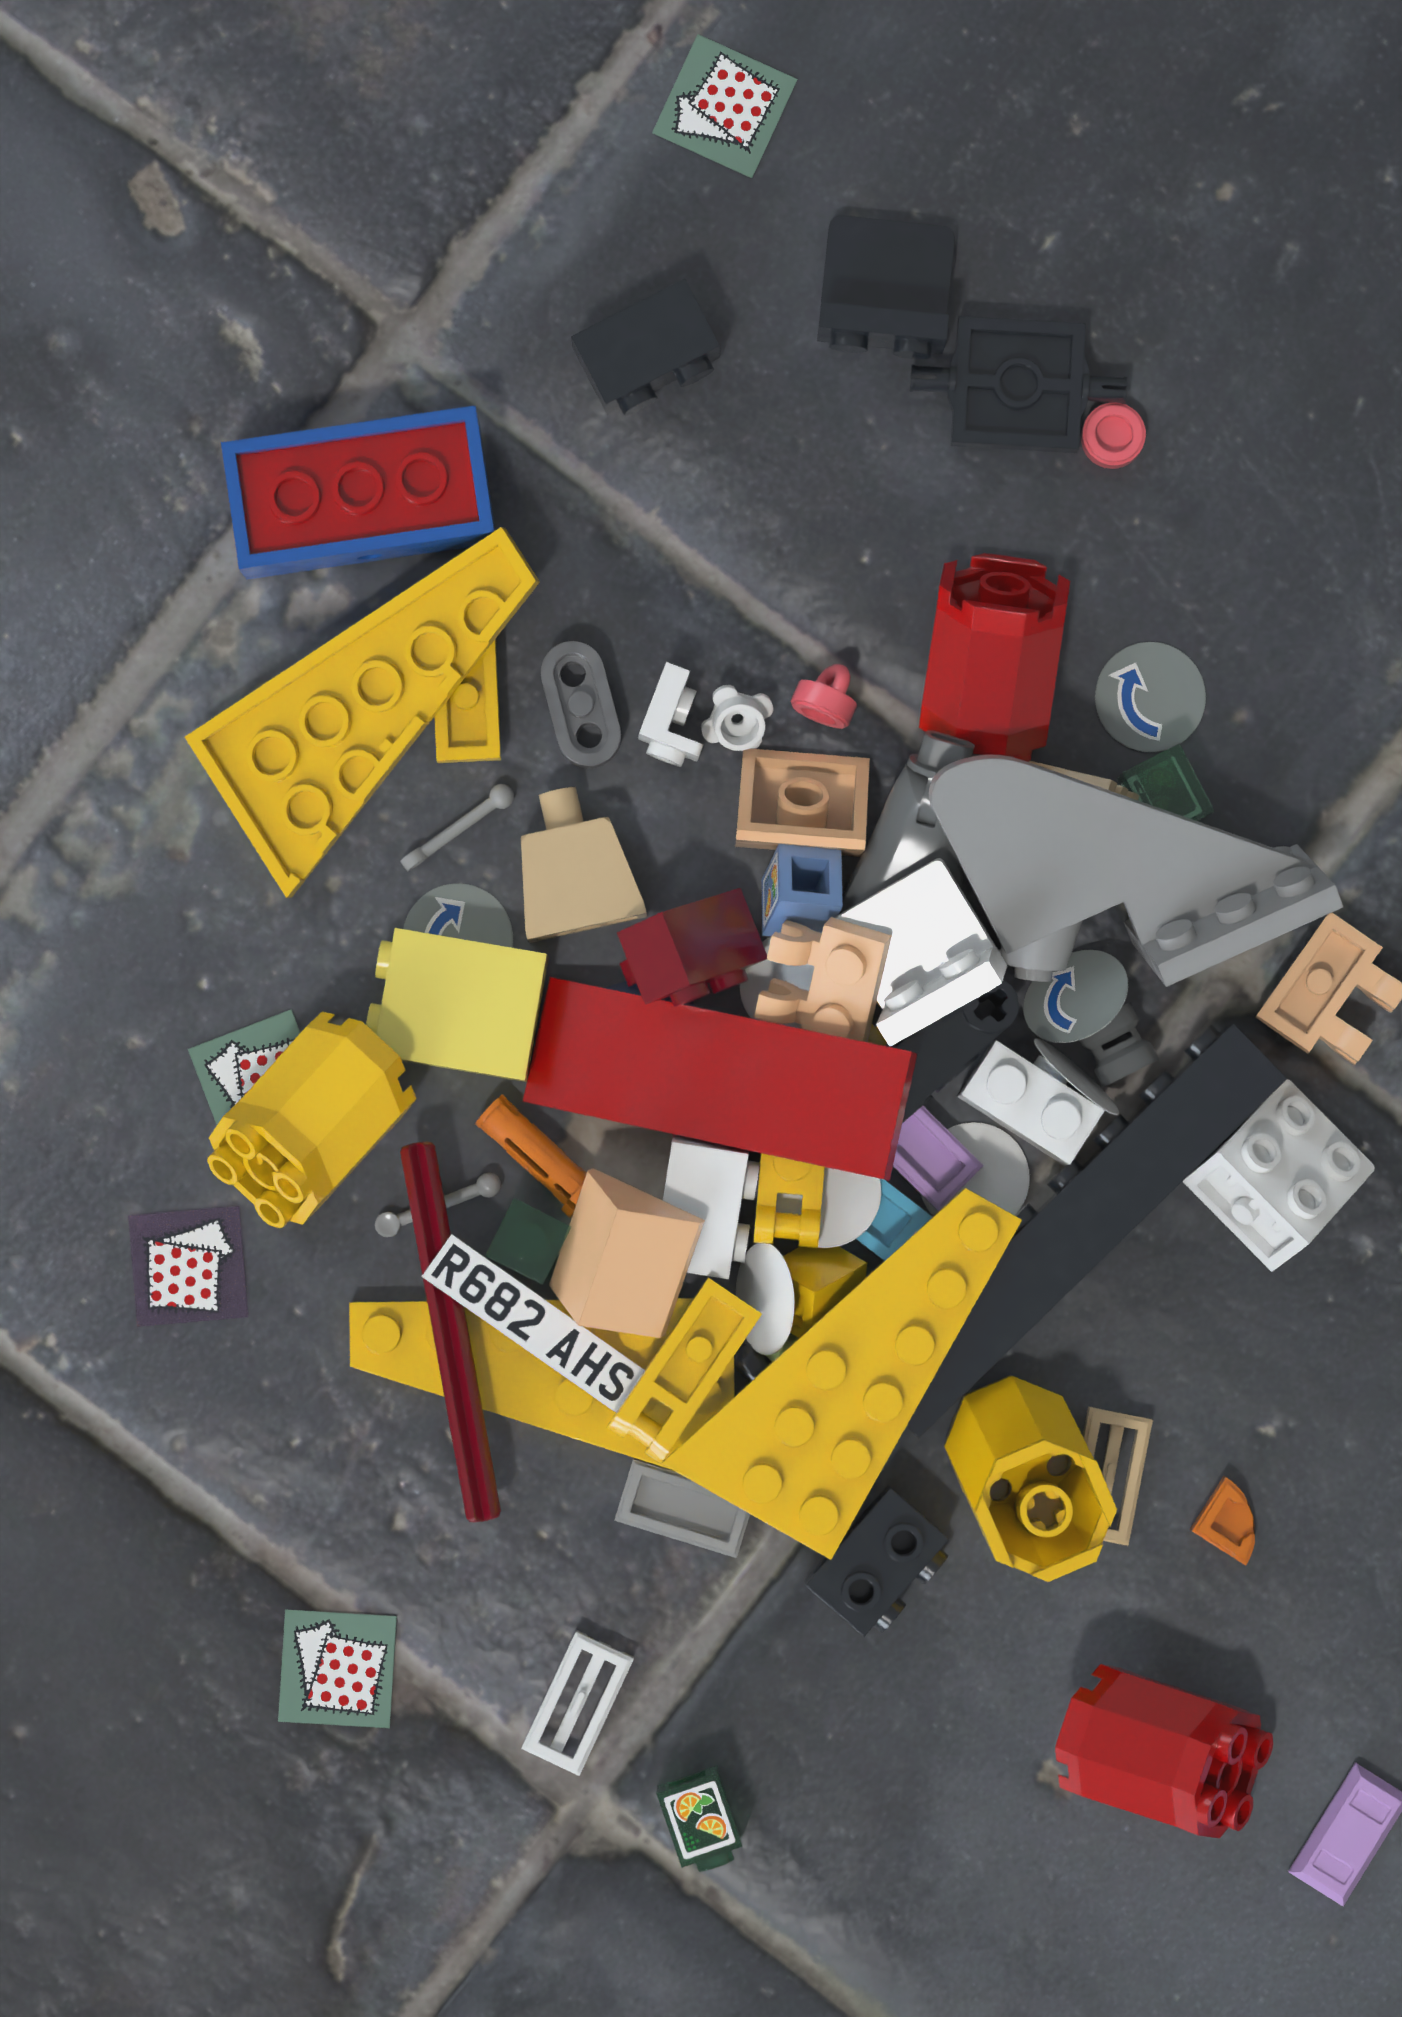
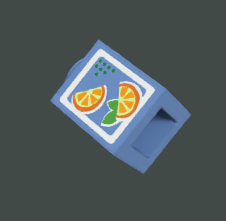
[761,844,843,937]

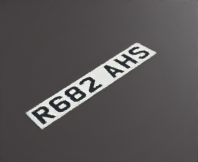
[422,1234,645,1412]

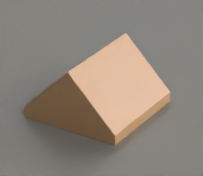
[735,749,870,857]
[549,1168,705,1338]

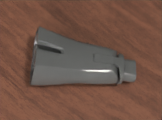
[839,731,975,914]

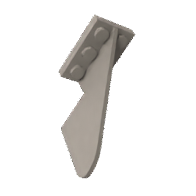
[929,755,1343,987]

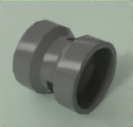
[1079,1002,1159,1087]

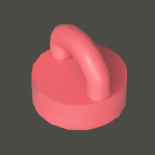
[790,664,857,729]

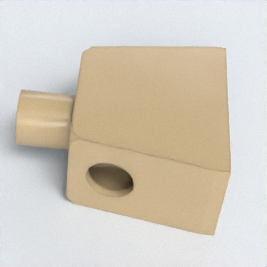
[521,787,647,943]

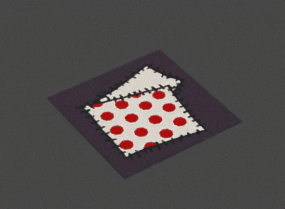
[128,1206,248,1327]

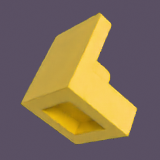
[783,1246,867,1338]

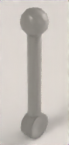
[400,784,514,872]
[375,1172,501,1237]

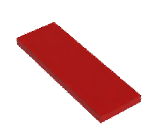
[522,977,917,1181]

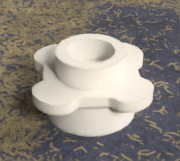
[701,685,773,751]

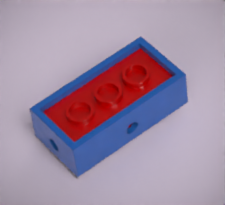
[221,405,495,580]

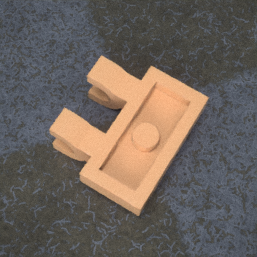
[1255,913,1402,1065]
[754,917,892,1042]

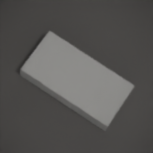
[614,1458,750,1558]

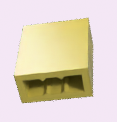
[366,928,549,1082]

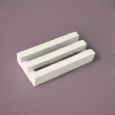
[521,1630,634,1776]

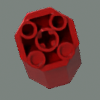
[919,553,1071,762]
[1055,1664,1273,1839]

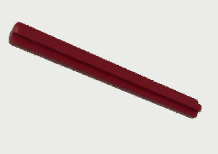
[400,1141,501,1523]

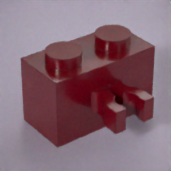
[617,888,767,1007]

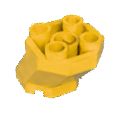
[207,1012,417,1228]
[943,1375,1117,1582]

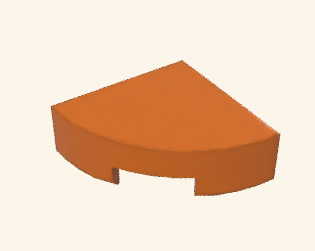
[1189,1476,1255,1566]

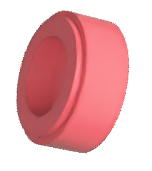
[1081,402,1146,469]

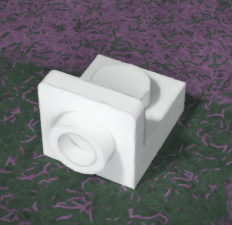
[638,662,703,767]

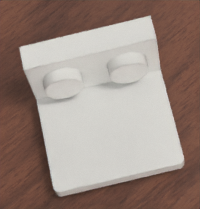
[834,858,1007,1046]
[1182,1079,1375,1272]

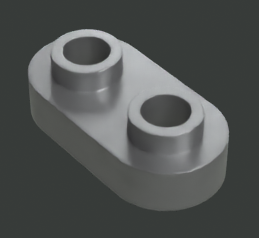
[541,641,621,768]

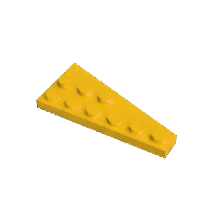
[185,527,540,898]
[661,1188,1022,1560]
[349,1298,735,1470]

